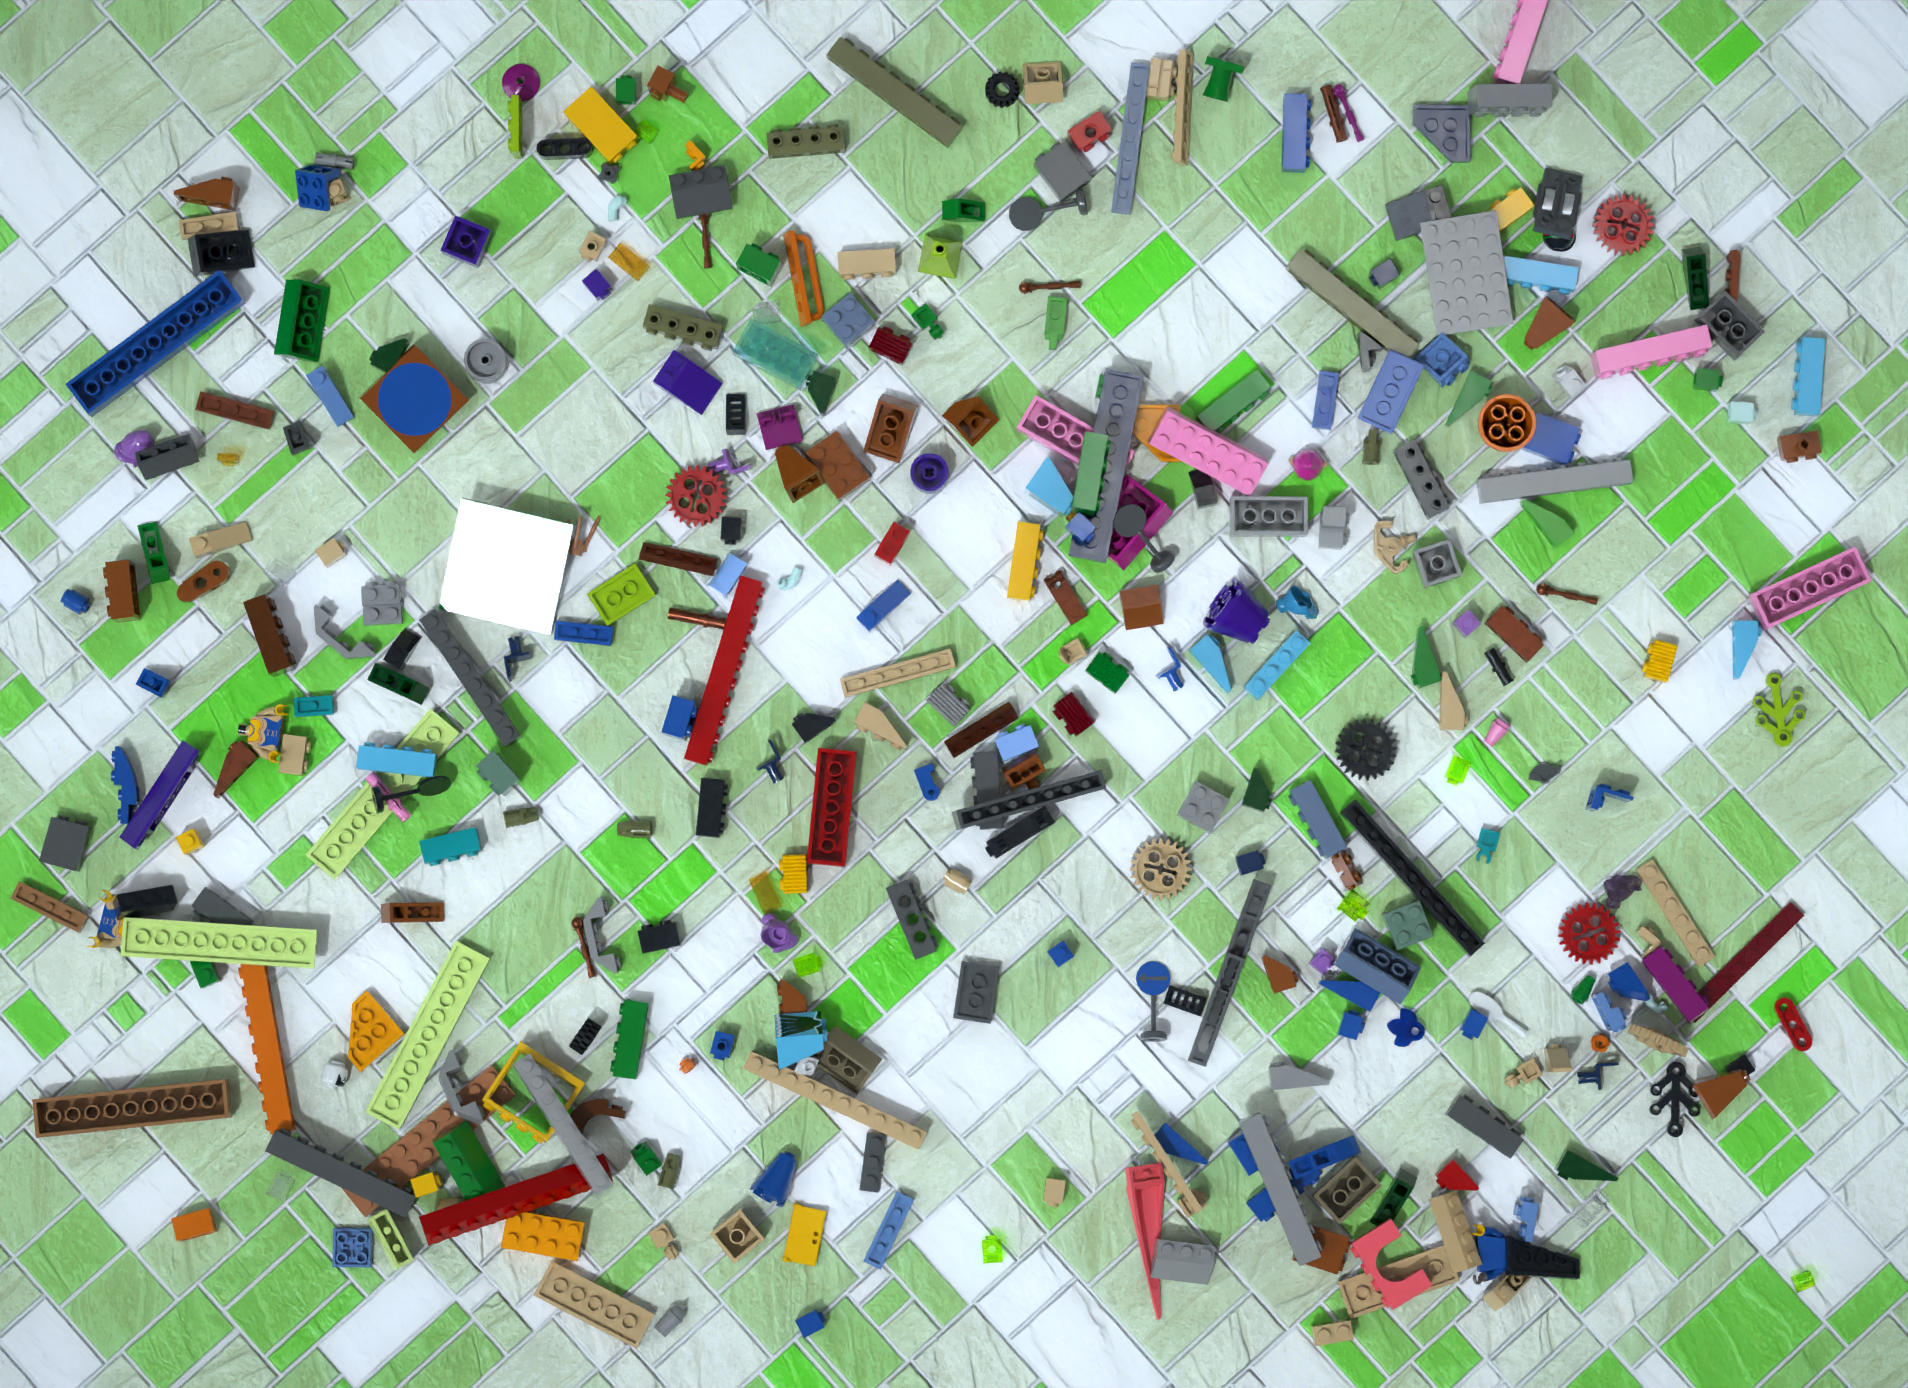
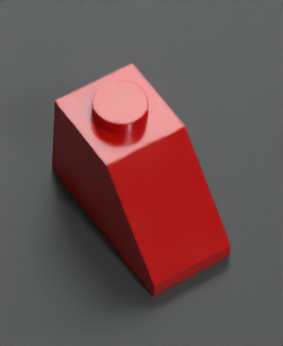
[1435,1159,1479,1191]

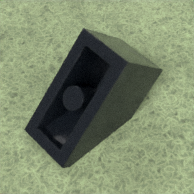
[1189,470,1217,510]
[383,628,421,671]
[792,713,836,744]

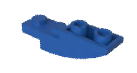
[111,746,140,824]
[1286,1135,1361,1180]

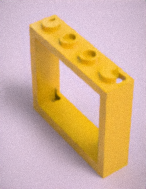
[481,1041,585,1144]

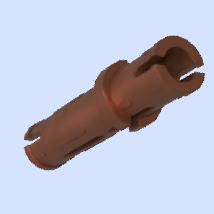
[1320,85,1348,143]
[668,607,726,630]

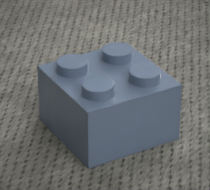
[821,292,875,349]

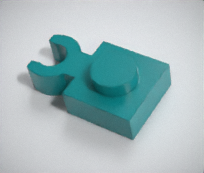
[1476,828,1500,864]

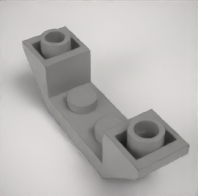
[314,604,377,660]
[583,897,621,973]
[439,1049,485,1125]

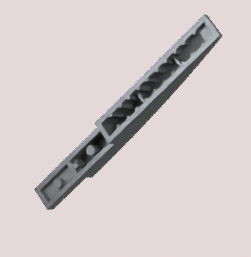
[1188,879,1272,1067]

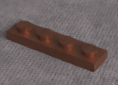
[195,391,275,430]
[639,542,718,576]
[944,702,1019,758]

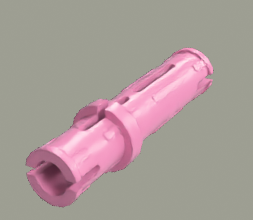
[365,771,412,823]

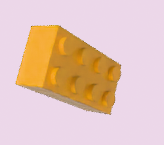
[501,1212,586,1261]

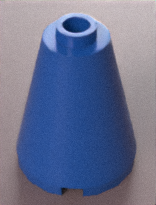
[750,1151,797,1207]

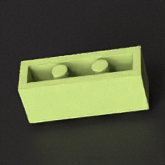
[367,1209,414,1271]

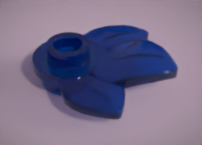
[1387,1008,1425,1047]

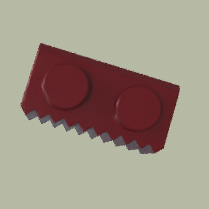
[868,326,913,366]
[1052,692,1095,737]

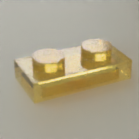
[608,243,650,282]
[749,872,782,915]

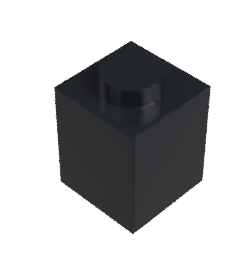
[720,517,742,545]

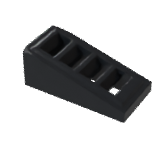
[726,394,746,435]
[1163,985,1208,1016]

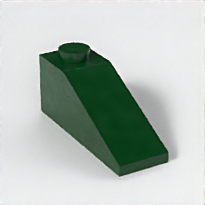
[1681,247,1709,310]
[367,663,430,705]
[1554,1149,1618,1181]
[1370,1168,1417,1226]

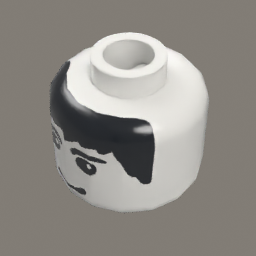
[321,1060,348,1090]

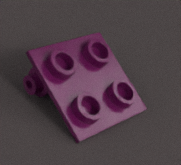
[757,404,803,450]

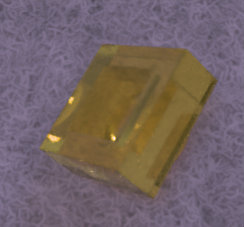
[217,453,239,467]

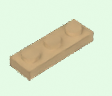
[179,211,239,240]

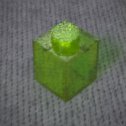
[1443,755,1472,786]
[793,953,823,978]

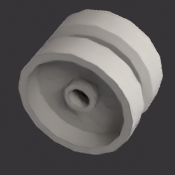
[464,339,508,384]

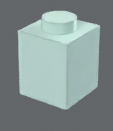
[1727,401,1757,424]

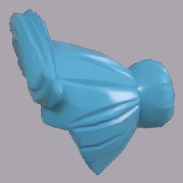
[1276,585,1318,619]

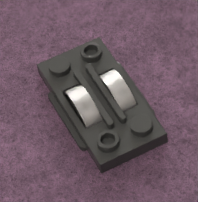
[1533,167,1582,240]

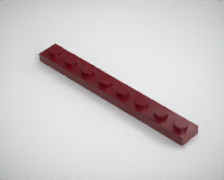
[1693,902,1804,1023]

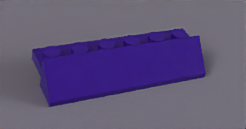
[119,740,202,850]

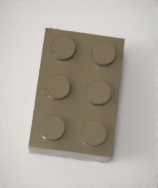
[1312,1156,1382,1225]

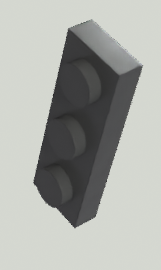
[859,1132,886,1193]

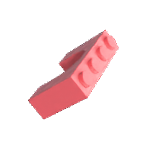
[1350,1218,1433,1310]

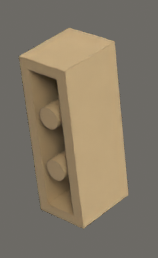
[837,248,896,280]

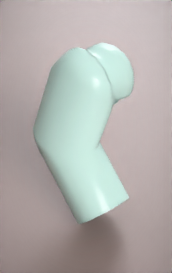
[608,195,627,221]

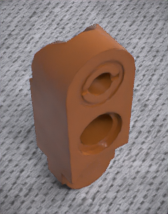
[177,561,230,603]

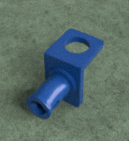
[1155,646,1184,692]

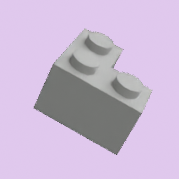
[1318,506,1350,550]

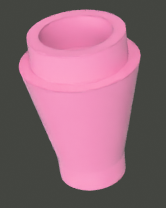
[1484,718,1510,747]

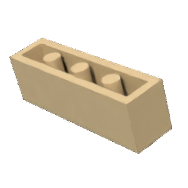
[1429,1190,1482,1273]

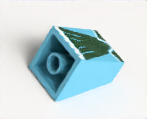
[1025,457,1073,518]
[775,1011,827,1069]

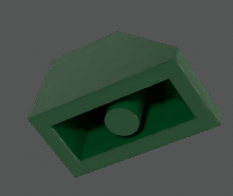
[369,338,410,373]
[806,371,836,416]
[1241,768,1272,812]

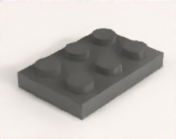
[953,961,1000,1024]

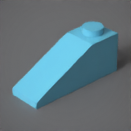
[1732,621,1761,680]
[1189,635,1231,694]

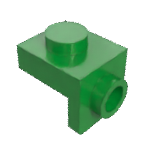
[631,1141,662,1176]

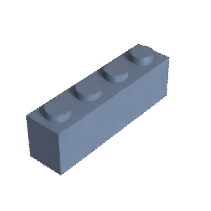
[1288,780,1347,859]

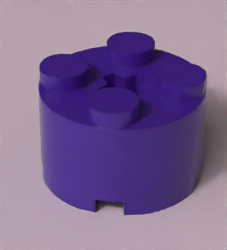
[910,453,949,494]

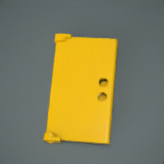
[782,1203,827,1267]

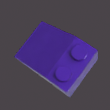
[653,350,723,415]

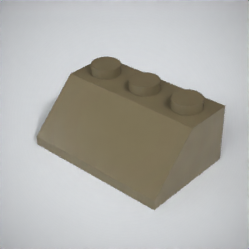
[814,1025,882,1094]

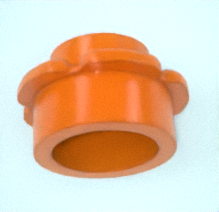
[1591,1033,1610,1053]
[679,1057,697,1074]

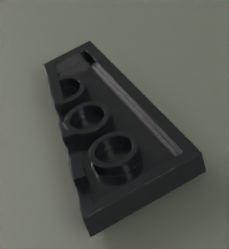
[1505,1235,1580,1280]

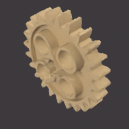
[1129,838,1192,901]
[1627,1024,1689,1057]

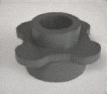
[598,163,619,184]

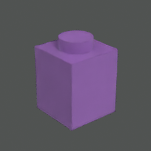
[1452,610,1481,638]

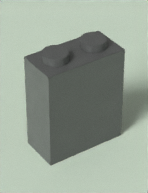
[1034,141,1092,203]
[39,814,92,872]

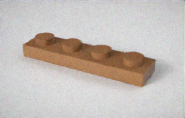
[10,881,89,933]

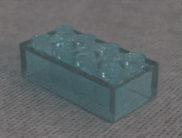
[732,318,819,391]

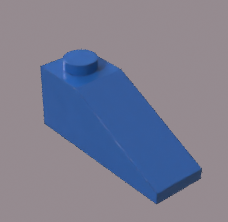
[856,580,911,633]
[1318,980,1380,1012]
[1150,1123,1208,1165]

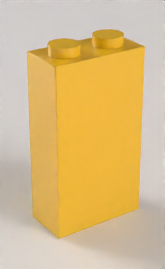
[563,86,639,165]

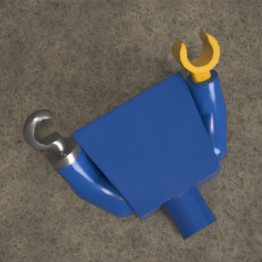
[1472,1224,1506,1285]

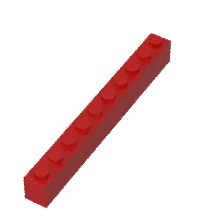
[684,575,765,766]
[419,1153,613,1246]

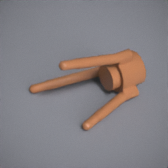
[567,516,601,556]

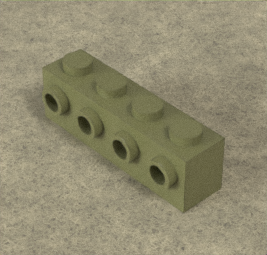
[767,124,845,159]
[643,304,723,351]

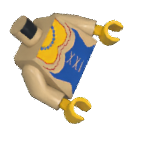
[238,704,288,764]
[87,889,137,949]

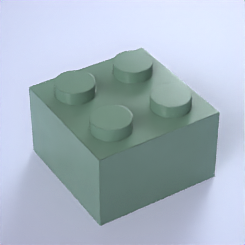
[476,751,522,796]
[1382,900,1433,951]

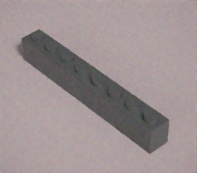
[419,609,522,748]
[952,770,1106,830]
[265,1128,416,1218]

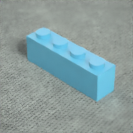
[1503,255,1579,295]
[1791,337,1825,417]
[1244,630,1310,701]
[356,742,437,778]

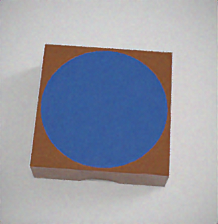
[359,344,469,453]

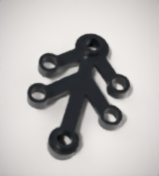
[1649,1062,1700,1137]

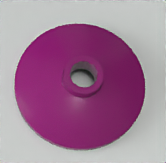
[502,64,540,102]

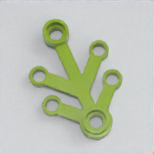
[1752,673,1805,747]

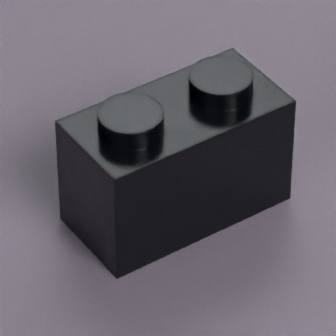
[638,920,681,954]

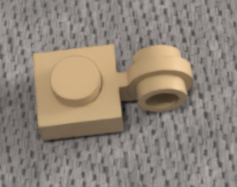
[1504,1058,1543,1088]
[648,1223,679,1260]

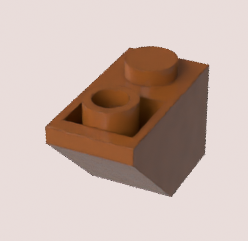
[777,980,807,1014]

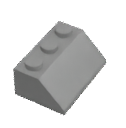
[1150,1239,1216,1285]

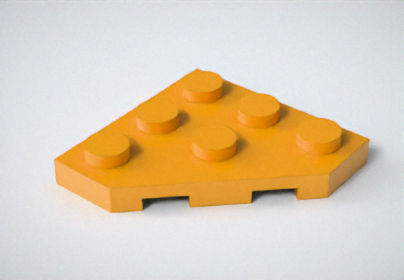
[1132,404,1181,462]
[348,990,405,1072]

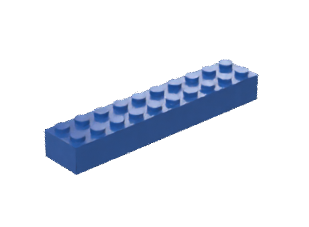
[66,270,246,417]

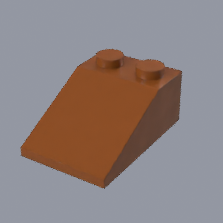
[174,177,240,211]
[863,393,919,463]

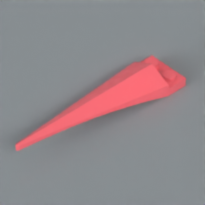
[1125,1162,1165,1320]

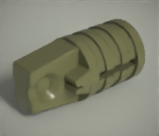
[1362,429,1381,465]
[503,807,539,828]
[617,821,652,839]
[657,1153,681,1189]

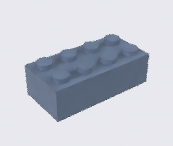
[1334,928,1421,1005]

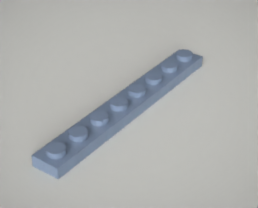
[1111,62,1150,215]

